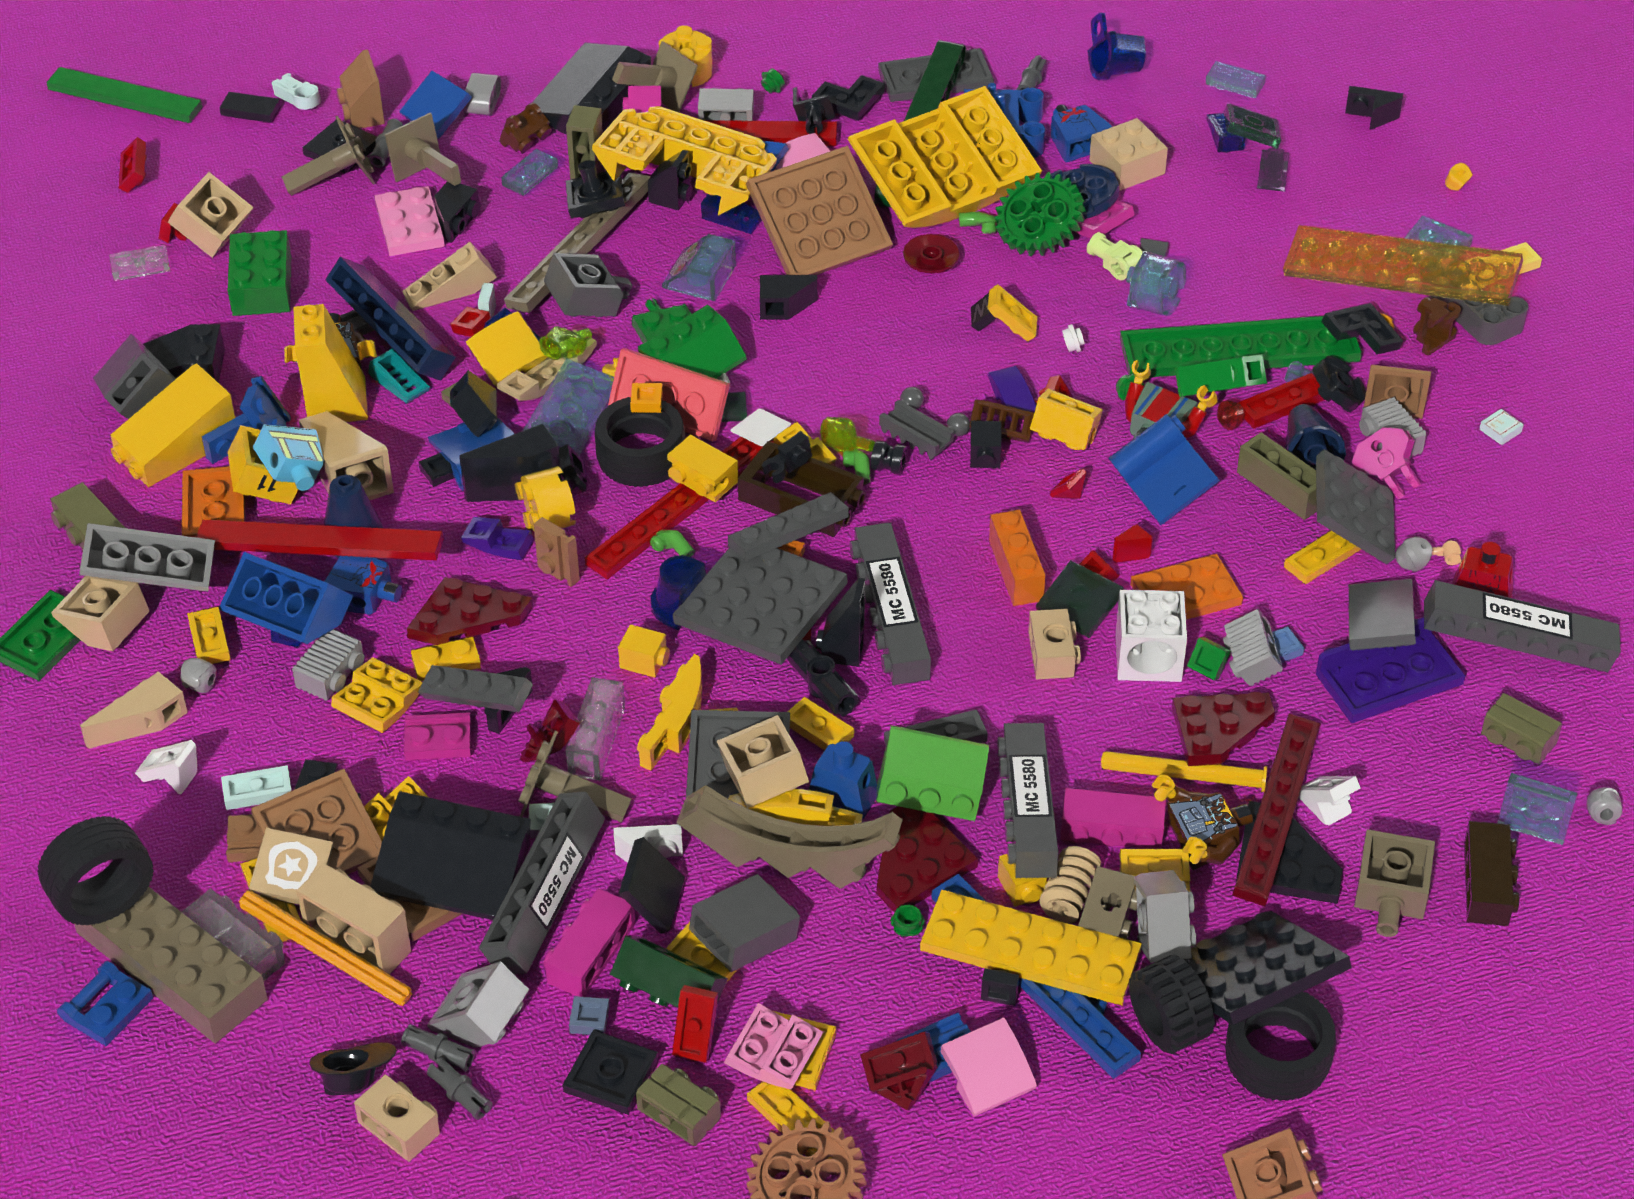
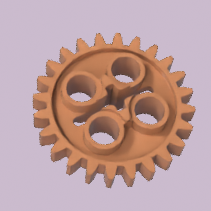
[746,1119,867,1199]

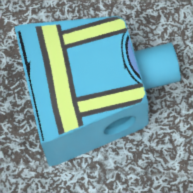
[253,424,324,491]

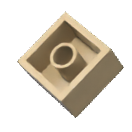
[1089,118,1168,191]
[168,172,254,258]
[717,715,809,808]

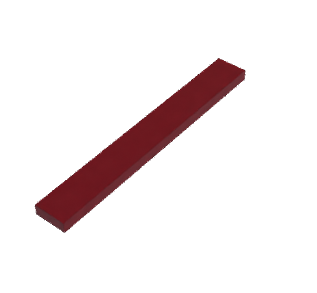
[1232,714,1320,907]

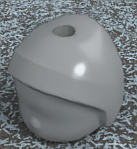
[1395,537,1433,572]
[181,658,216,693]
[1586,787,1623,825]

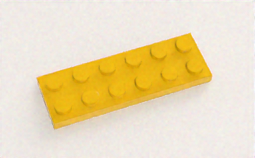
[920,890,1142,1006]

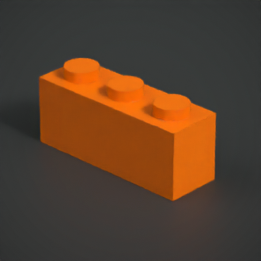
[989,510,1045,606]

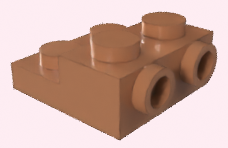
[1222,1128,1323,1199]

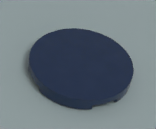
[1043,164,1120,219]

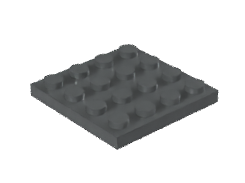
[673,547,848,665]

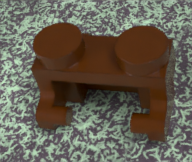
[499,102,552,153]
[1413,297,1461,355]

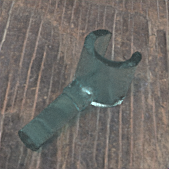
[1285,361,1315,382]

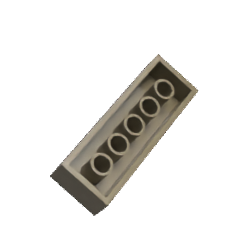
[74,886,268,1044]

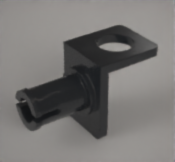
[793,87,835,134]

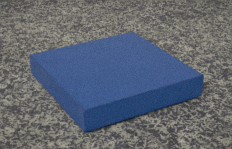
[399,70,472,139]

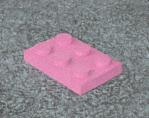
[374,186,445,256]

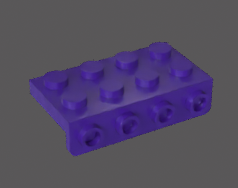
[1316,617,1465,724]

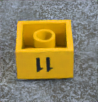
[228,425,298,504]

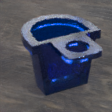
[1087,12,1146,81]
[651,555,706,630]

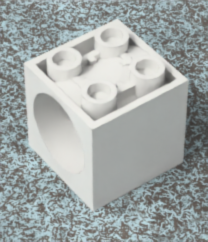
[1116,590,1187,682]

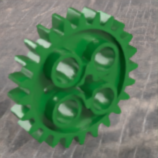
[994,172,1086,256]

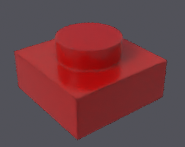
[450,307,492,337]

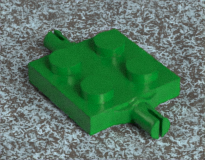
[632,298,691,343]

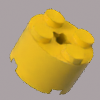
[659,25,713,87]
[515,466,576,531]

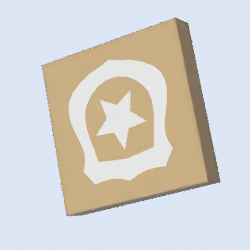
[248,828,333,904]

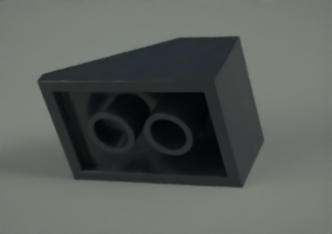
[143,324,225,383]
[459,423,562,502]

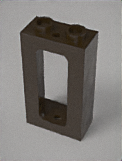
[738,441,866,537]

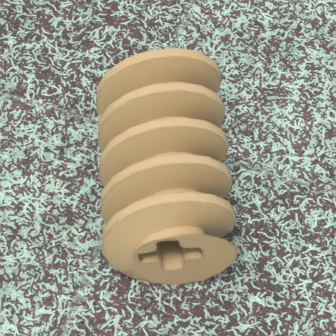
[1039,846,1101,924]

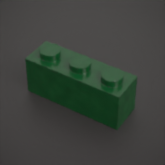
[610,936,728,1008]

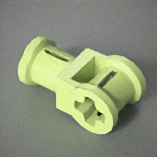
[1086,232,1146,280]

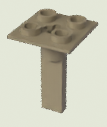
[612,41,698,112]
[384,113,462,186]
[281,116,376,196]
[518,731,631,823]

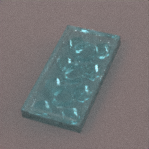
[523,358,614,455]

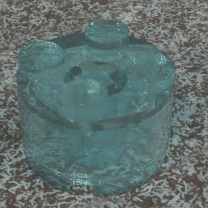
[1126,251,1186,316]

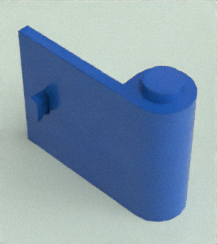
[1108,414,1220,525]
[428,418,515,491]

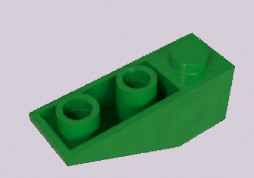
[1175,354,1267,397]

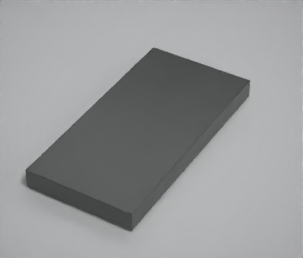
[878,48,994,102]
[1348,579,1416,650]

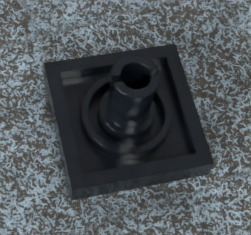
[566,160,625,219]

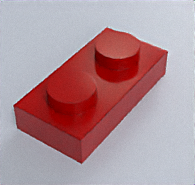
[118,137,147,193]
[672,985,718,1063]

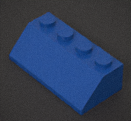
[219,552,353,644]

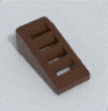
[970,399,1034,443]

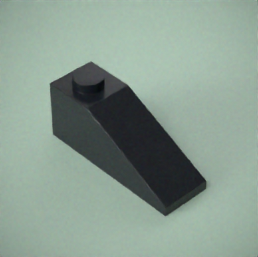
[816,578,865,667]

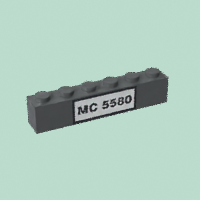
[850,522,931,685]
[1424,580,1621,673]
[997,723,1058,878]
[479,792,605,974]

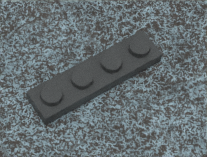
[728,492,849,561]
[418,665,533,712]

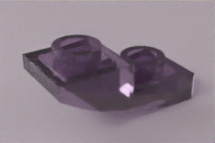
[1257,148,1289,192]

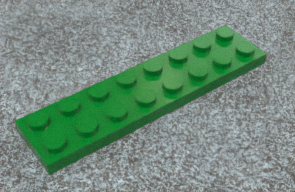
[1120,316,1361,377]

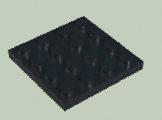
[1183,911,1352,1025]

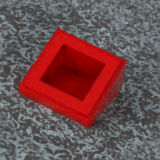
[1113,524,1153,563]
[1072,550,1119,592]

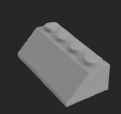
[79,523,215,592]

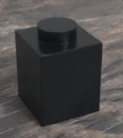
[970,421,1001,468]

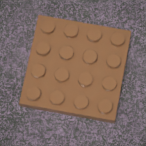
[746,146,893,275]

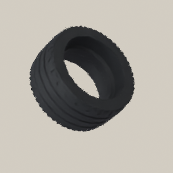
[595,397,685,487]
[37,816,154,926]
[1225,992,1336,1101]

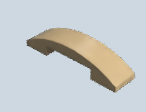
[497,329,597,401]

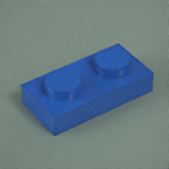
[202,413,254,464]

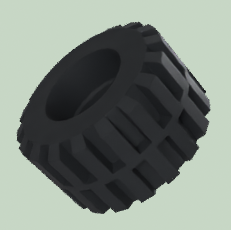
[1129,955,1215,1054]

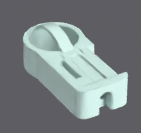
[272,73,321,110]

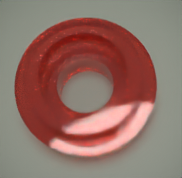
[1217,400,1245,430]

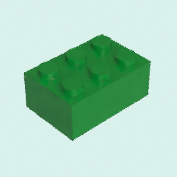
[228,230,291,316]

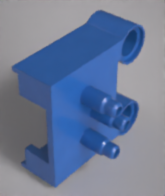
[964,83,1045,158]

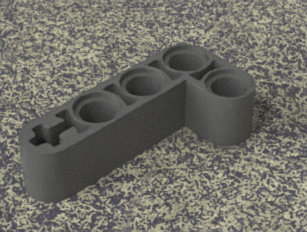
[1422,257,1528,345]

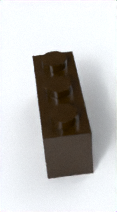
[1464,821,1519,926]

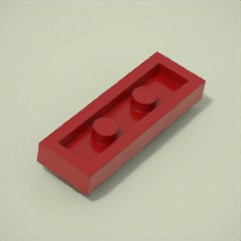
[1237,373,1324,429]

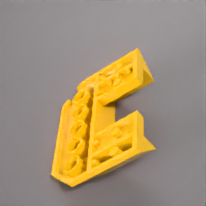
[592,106,777,215]

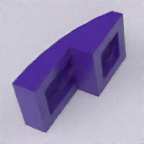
[988,366,1036,421]
[461,517,534,560]

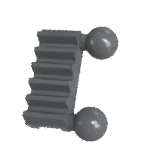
[879,387,970,460]

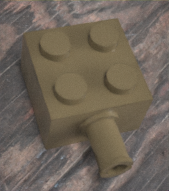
[1354,829,1435,937]

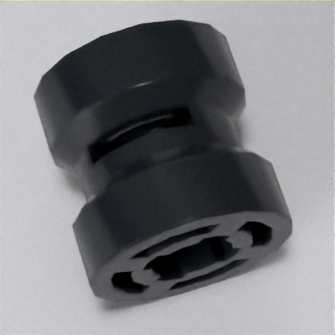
[870,440,907,475]

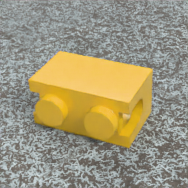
[1030,389,1103,450]
[667,434,738,502]

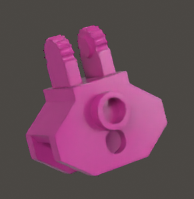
[1352,427,1421,499]

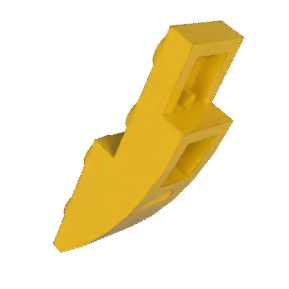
[637,654,702,771]
[728,789,863,826]

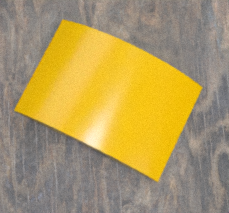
[848,86,1042,228]

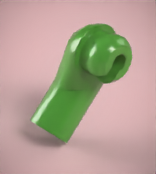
[959,211,997,234]
[843,449,871,485]
[650,530,695,561]

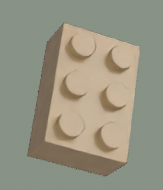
[296,863,411,975]

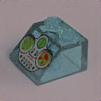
[662,234,736,301]

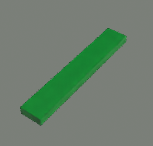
[47,67,203,123]

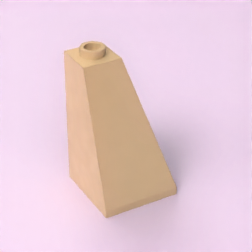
[299,411,394,500]

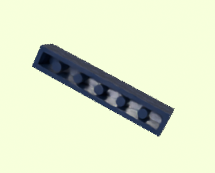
[325,257,456,381]

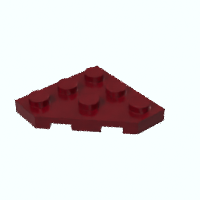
[407,577,532,645]
[1172,692,1275,766]
[876,806,978,913]

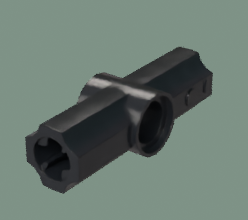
[787,639,859,717]

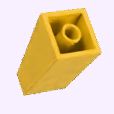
[293,304,368,422]
[110,363,235,488]

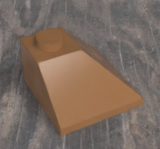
[1363,365,1431,419]

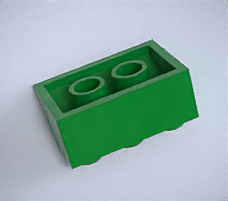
[638,305,747,379]

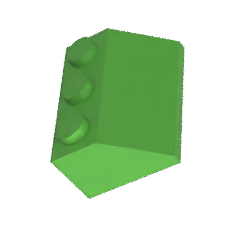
[876,725,989,821]

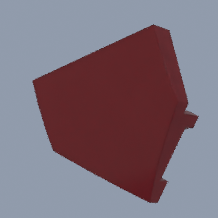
[520,699,580,763]
[860,1031,938,1111]

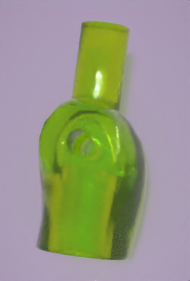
[539,326,592,360]
[820,416,875,457]

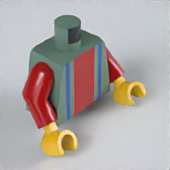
[1125,360,1218,439]

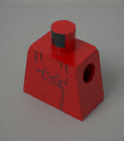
[1452,542,1513,598]

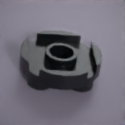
[1312,356,1366,413]

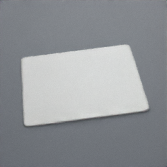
[730,408,791,446]

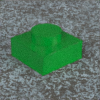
[1187,636,1231,680]

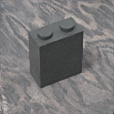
[689,874,800,972]

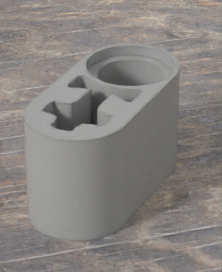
[463,73,501,116]

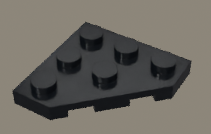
[1236,801,1342,904]

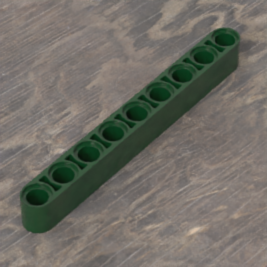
[874,40,966,208]

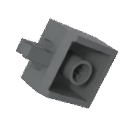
[544,253,632,317]

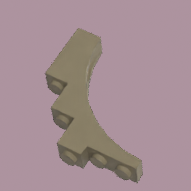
[676,785,902,889]

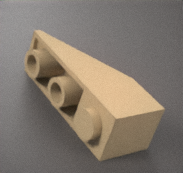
[402,242,497,311]
[80,672,187,748]

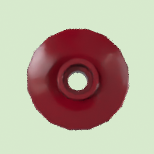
[903,234,959,274]

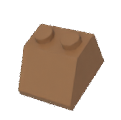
[336,49,385,129]

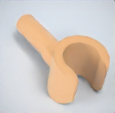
[1432,540,1461,565]

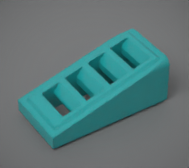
[368,348,430,404]

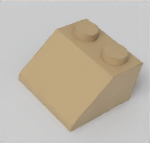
[51,576,149,651]

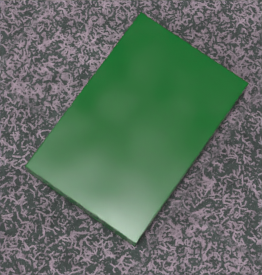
[0,590,81,681]

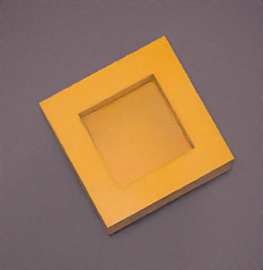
[630,383,663,413]

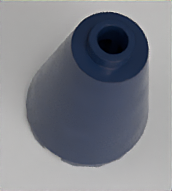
[1285,404,1346,470]
[324,475,383,558]

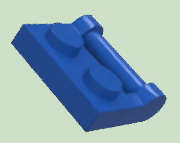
[57,961,153,1046]

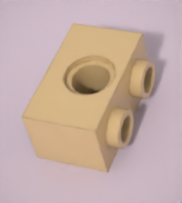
[1028,609,1081,680]
[354,1074,440,1162]

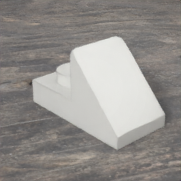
[135,740,197,794]
[1298,776,1360,825]
[614,824,683,863]

